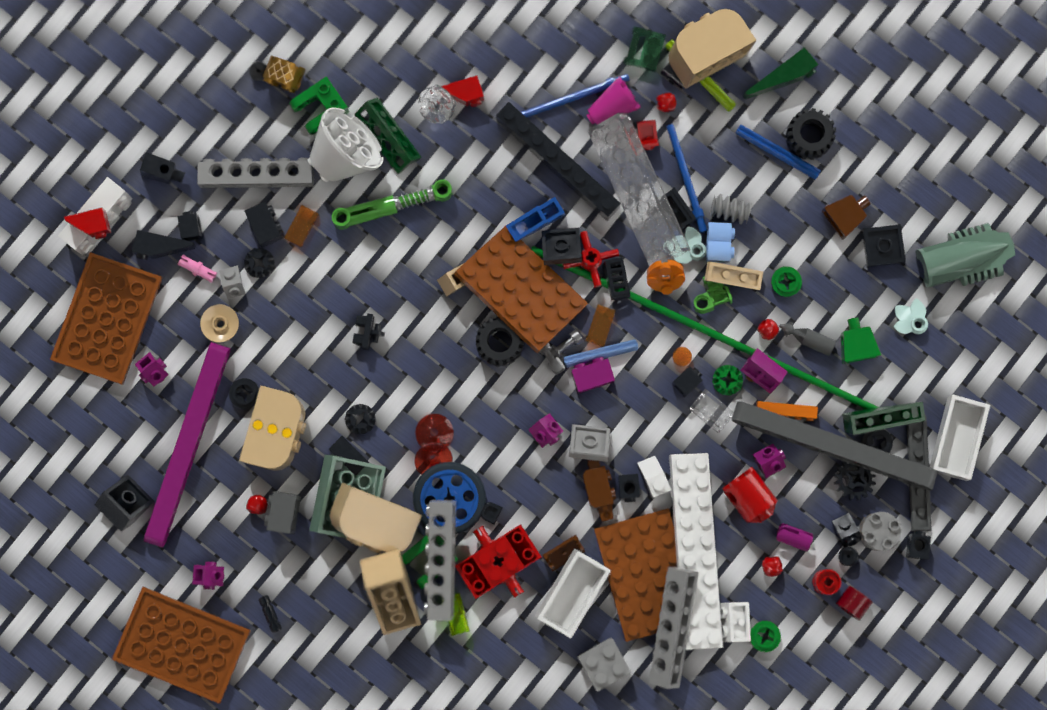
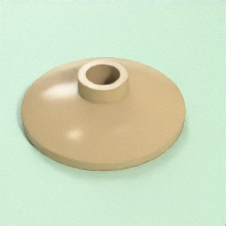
[200,304,239,343]

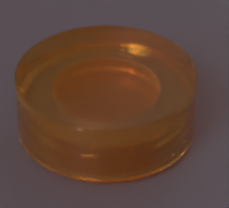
[672,347,692,367]

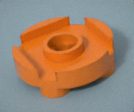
[647,260,685,295]

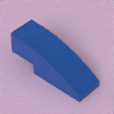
[506,197,565,242]

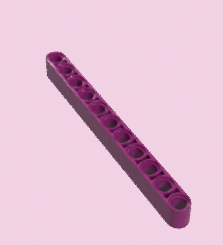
[144,342,230,548]

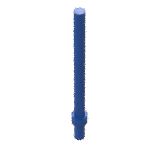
[521,74,630,118]
[666,124,707,233]

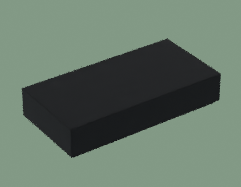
[329,436,370,476]

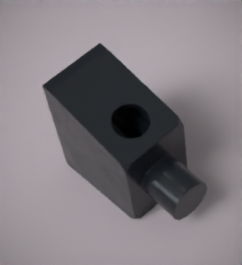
[140,152,186,184]

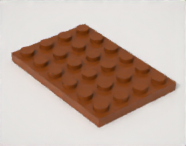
[454,226,588,354]
[50,252,163,385]
[594,508,677,642]
[112,586,251,704]

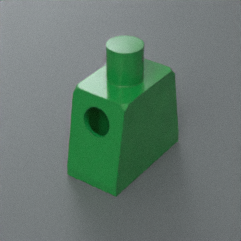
[841,317,881,364]

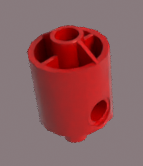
[722,467,778,523]

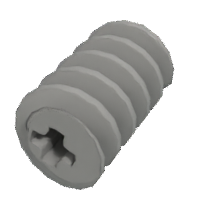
[710,194,752,225]

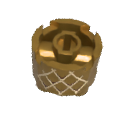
[263,55,306,94]

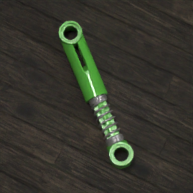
[332,179,452,230]

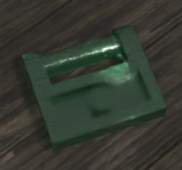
[623,27,666,72]

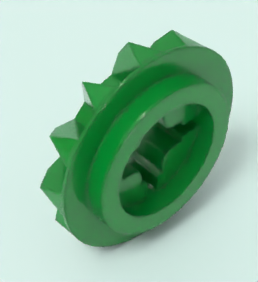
[771,266,802,297]
[712,365,743,396]
[750,621,781,652]

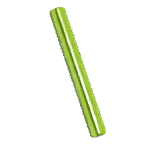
[665,40,736,112]

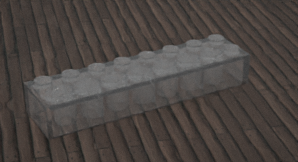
[587,113,690,266]

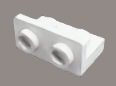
[720,602,751,642]

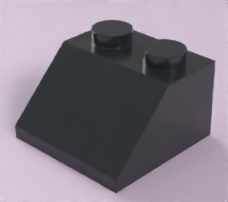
[95,475,155,532]

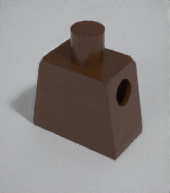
[822,195,871,240]

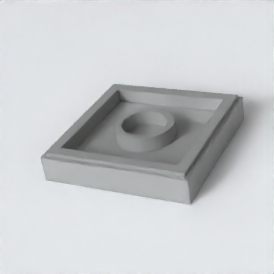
[569,424,610,462]

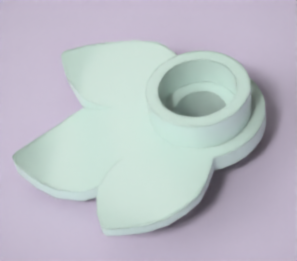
[671,226,707,264]
[894,298,928,334]

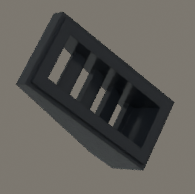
[602,257,630,300]

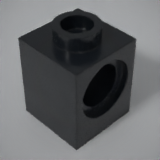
[177,211,203,241]
[672,366,703,397]
[618,474,640,503]
[906,531,931,560]

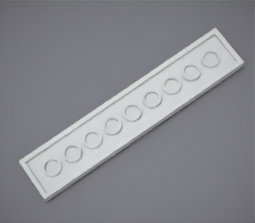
[669,453,723,650]

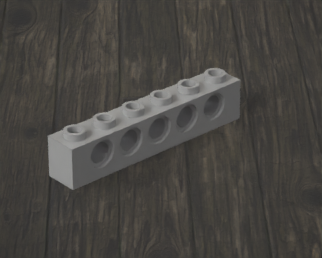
[197,158,314,188]
[424,500,456,621]
[649,567,699,689]

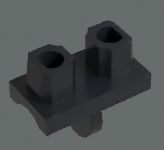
[352,313,385,350]

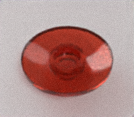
[415,414,454,452]
[414,443,453,475]

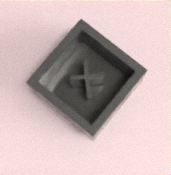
[264,491,301,535]

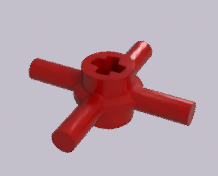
[562,231,619,287]

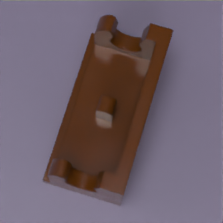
[543,535,585,572]

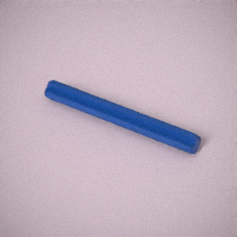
[736,125,821,179]

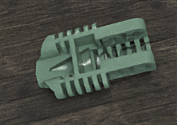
[915,223,1015,288]

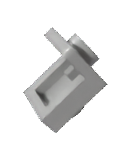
[219,265,245,299]

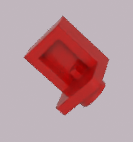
[636,120,659,150]

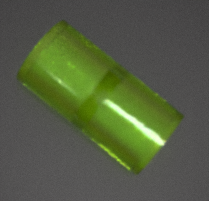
[442,593,470,636]

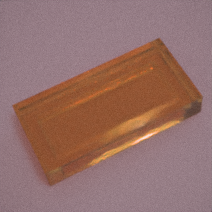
[284,205,319,248]
[586,305,616,347]

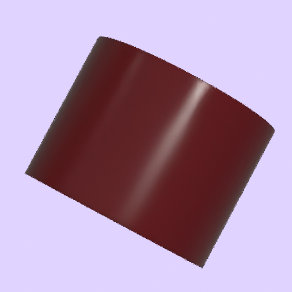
[836,585,873,621]

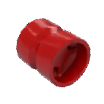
[812,569,841,595]

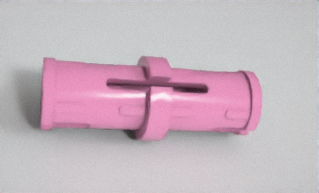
[178,254,217,283]

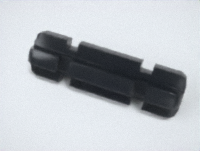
[259,595,282,633]

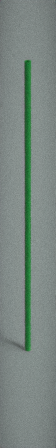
[531,246,879,409]

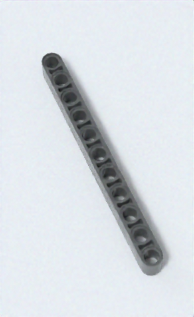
[731,401,938,491]

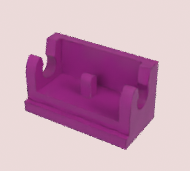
[740,348,787,394]

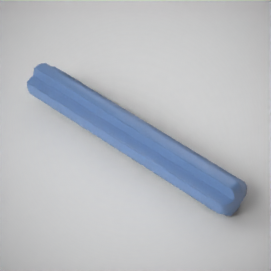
[563,339,638,368]

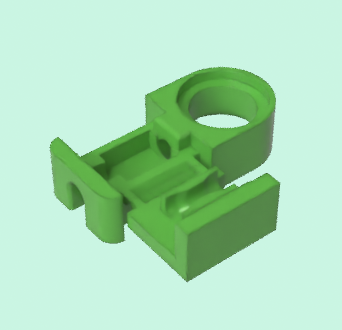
[694,276,732,314]

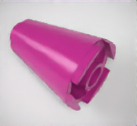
[587,77,641,125]

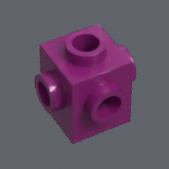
[135,352,169,387]
[528,413,564,448]
[753,444,786,478]
[192,562,224,590]

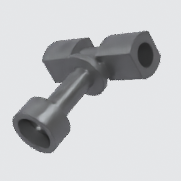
[540,329,584,375]

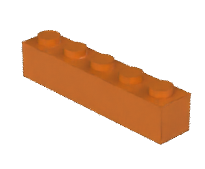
[756,401,818,421]

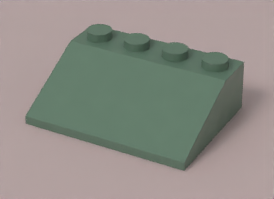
[309,455,386,538]

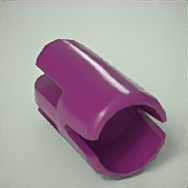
[776,523,814,552]

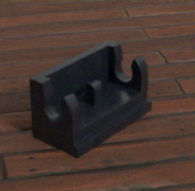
[656,187,696,233]

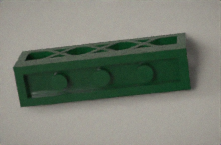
[354,97,421,174]

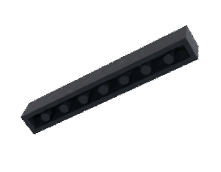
[496,102,621,221]

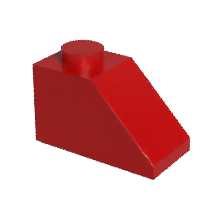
[441,75,484,107]
[64,207,111,239]

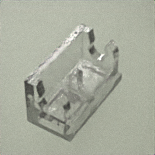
[689,389,734,433]

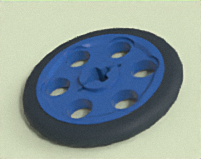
[413,462,486,535]

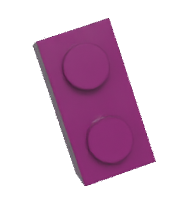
[571,357,615,394]

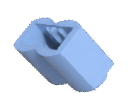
[706,222,735,263]

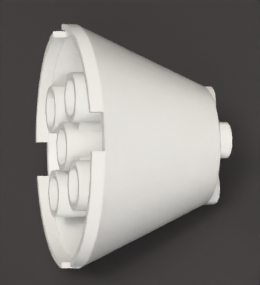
[308,108,383,182]

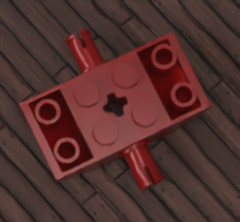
[455,524,541,599]

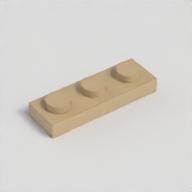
[704,261,763,290]

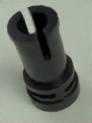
[660,63,684,89]

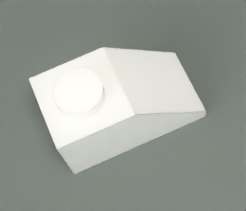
[637,456,671,499]

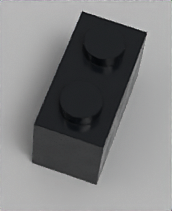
[244,201,284,248]

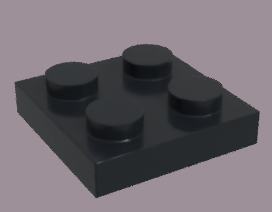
[862,224,906,267]
[541,227,582,265]

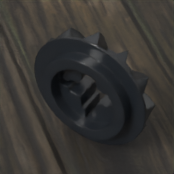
[244,248,275,278]
[229,378,259,409]
[345,404,376,435]
[861,429,893,453]

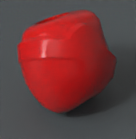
[656,93,676,113]
[757,319,779,340]
[246,495,268,515]
[762,556,783,577]

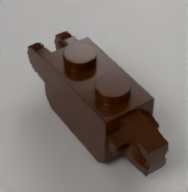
[583,459,616,522]

